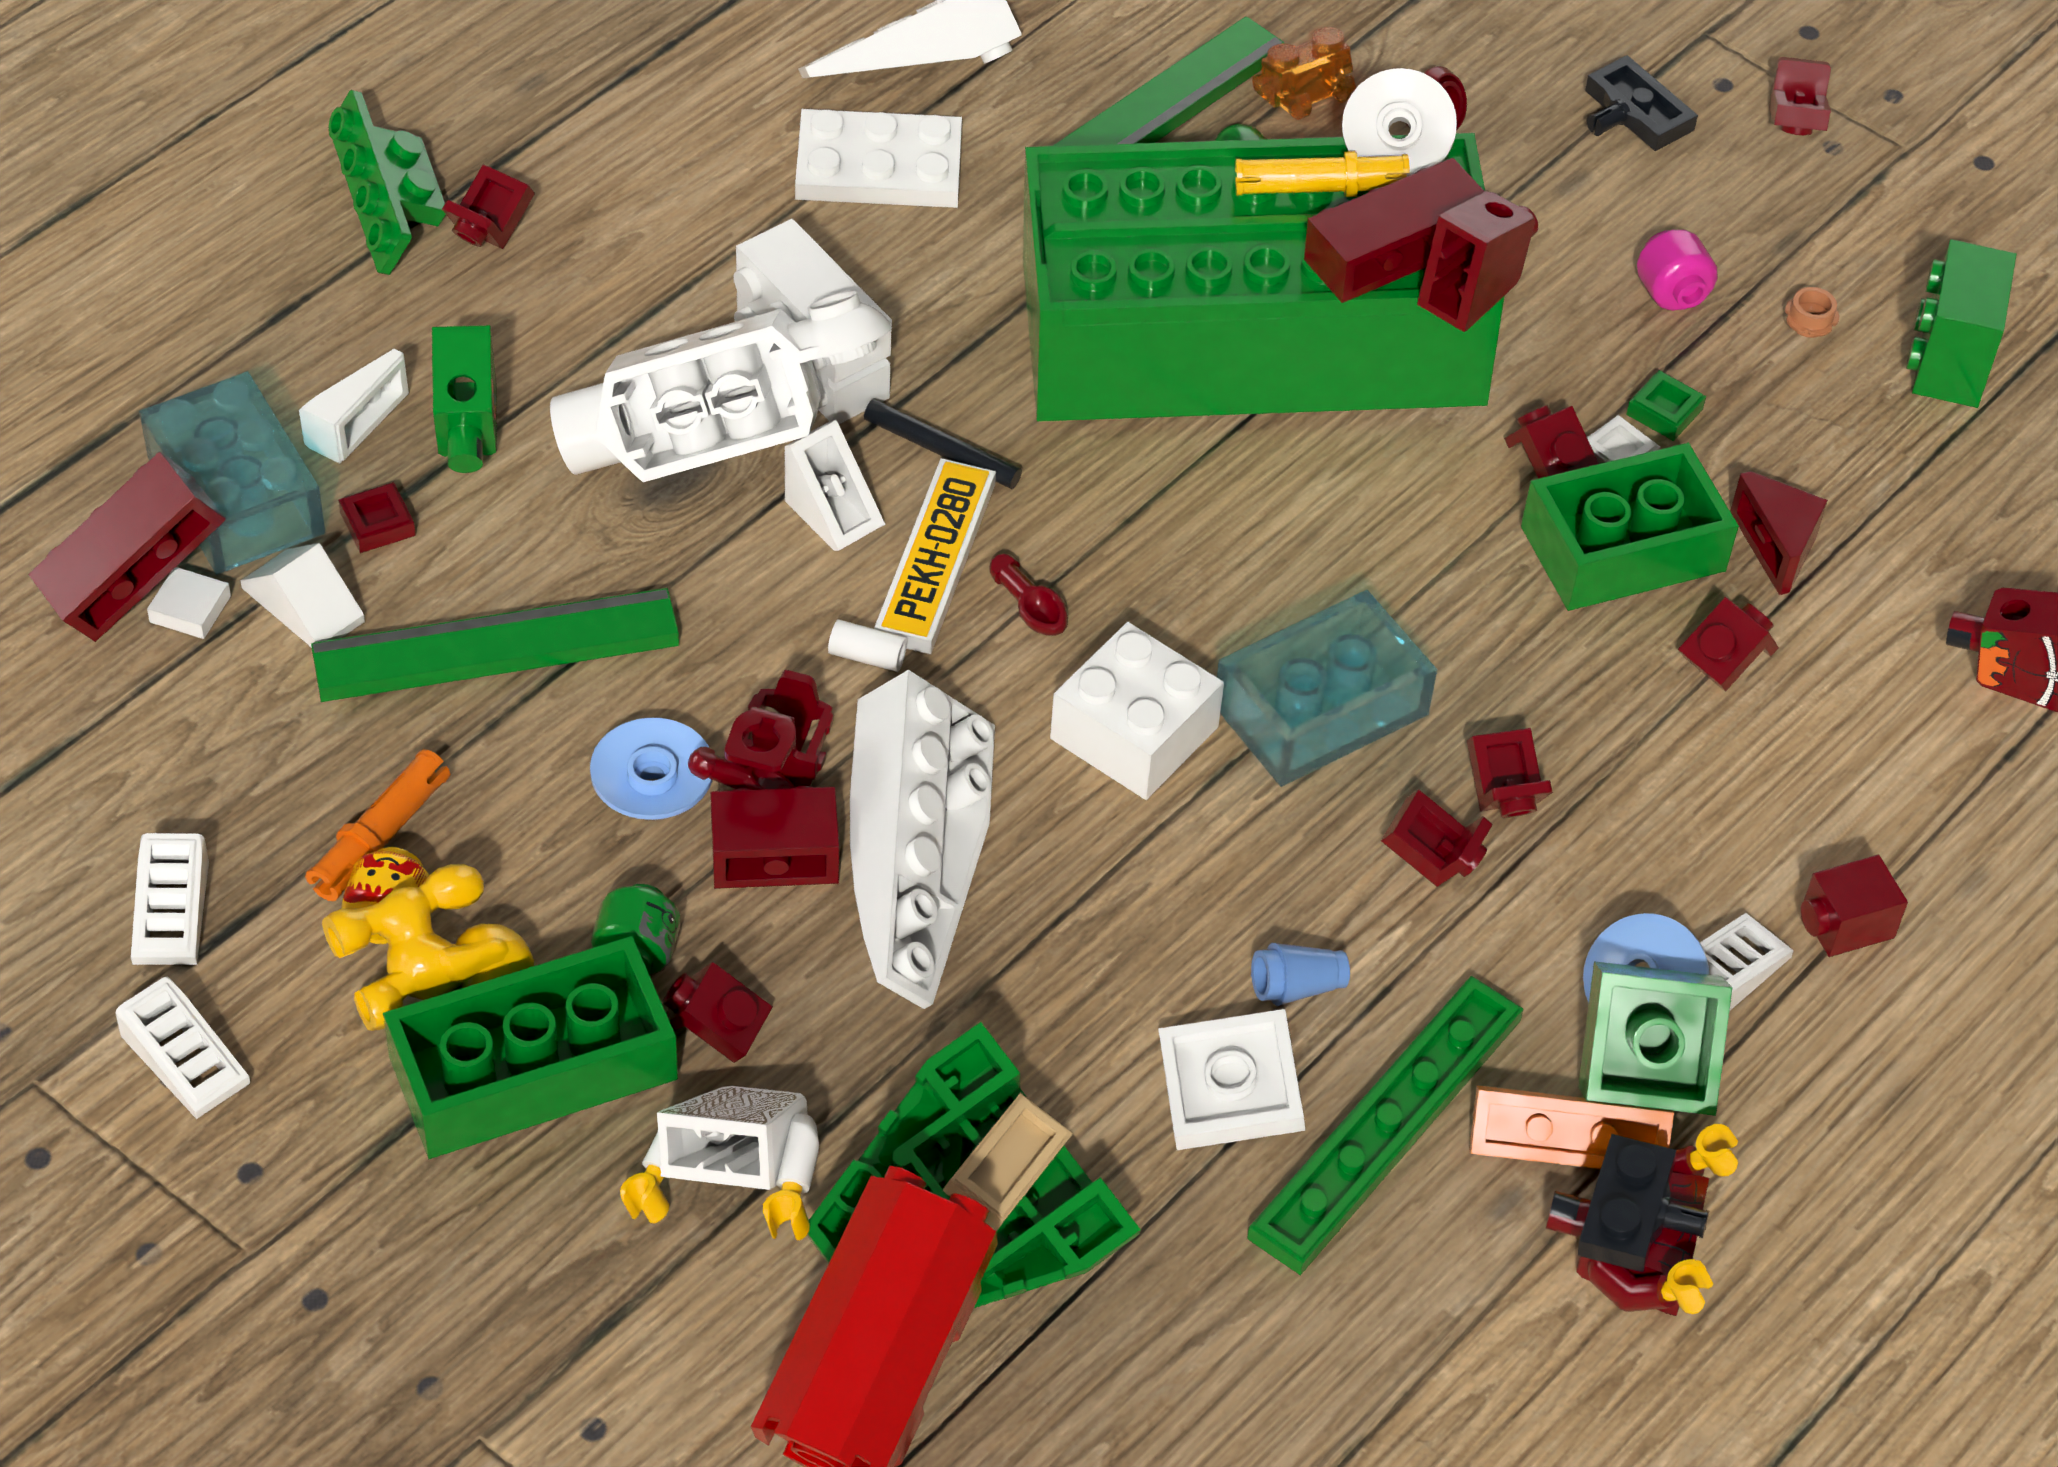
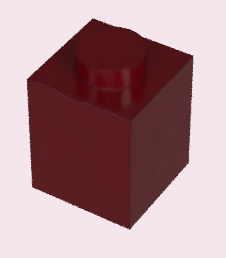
[1801,854,1908,957]

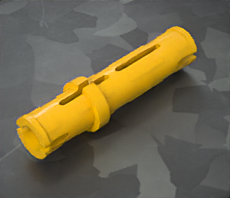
[1235,151,1410,197]

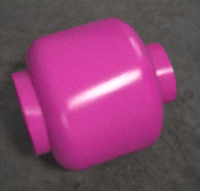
[1637,230,1718,311]

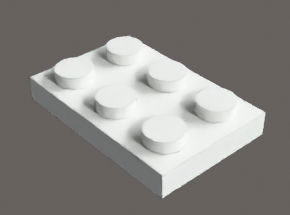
[795,109,962,208]

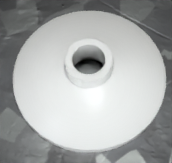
[1342,68,1457,177]

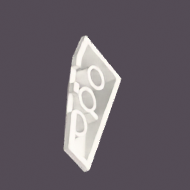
[798,0,1022,78]

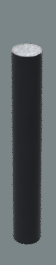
[864,399,1022,489]

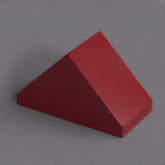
[1730,471,1828,595]

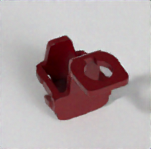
[724,670,834,787]

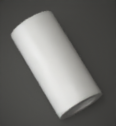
[828,619,907,672]

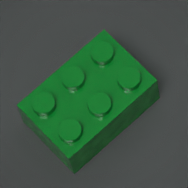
[1521,442,1739,611]

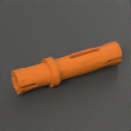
[305,749,451,901]

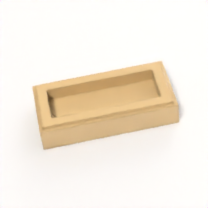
[943,1093,1073,1231]

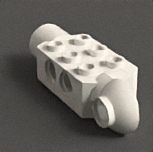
[550,291,892,482]

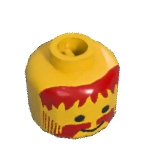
[341,847,429,944]

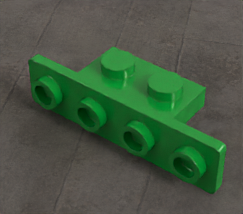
[328,90,446,275]

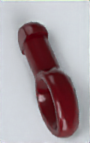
[989,554,1069,636]
[688,747,795,790]

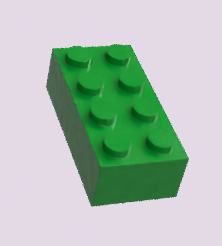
[383,936,678,1160]

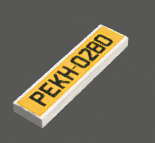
[874,458,996,654]

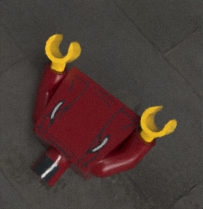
[1546,1124,1738,1316]

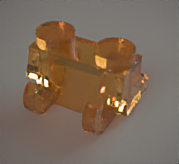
[1253,27,1356,120]

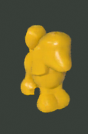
[322,864,535,1031]

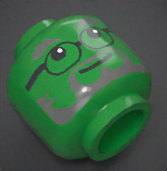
[591,884,680,976]

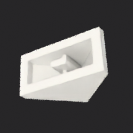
[785,420,885,551]
[240,543,365,648]

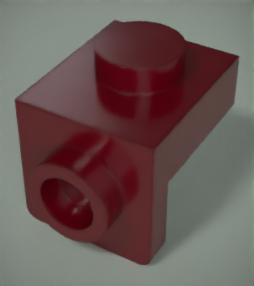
[1769,57,1831,135]
[442,164,535,249]
[1504,405,1599,479]
[1678,597,1779,692]
[1467,728,1553,818]
[1381,789,1493,887]
[662,962,773,1063]

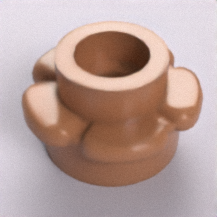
[1785,287,1839,338]

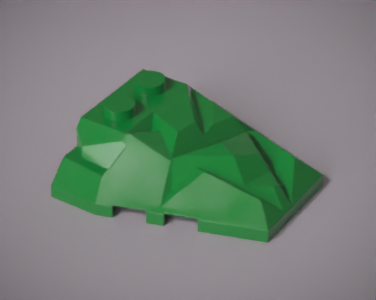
[807,1022,1141,1308]

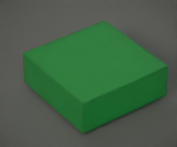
[1626,370,1706,441]

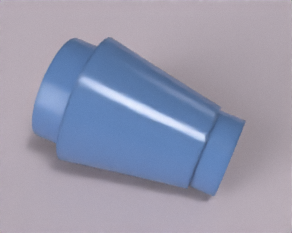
[1251,943,1350,1006]

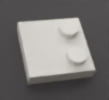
[1158,1009,1305,1150]

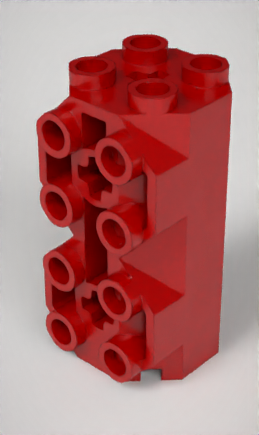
[751,1166,998,1467]

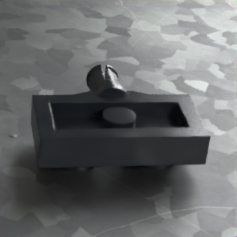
[1585,55,1698,151]
[1578,1134,1709,1272]

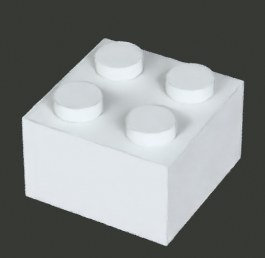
[1050,622,1224,800]

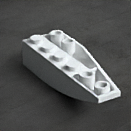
[850,670,995,1009]

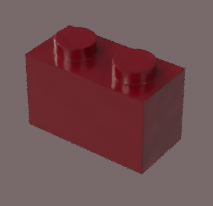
[710,786,839,889]

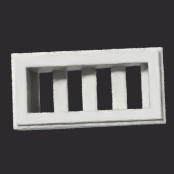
[299,349,409,464]
[131,833,209,965]
[1700,913,1794,1010]
[115,977,250,1119]

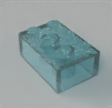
[139,371,325,575]
[1217,590,1437,787]

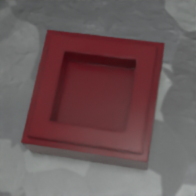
[338,482,416,553]

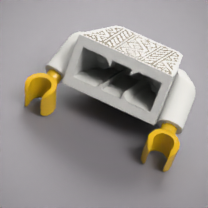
[620,1086,819,1241]

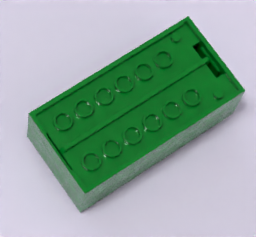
[1023,133,1505,422]

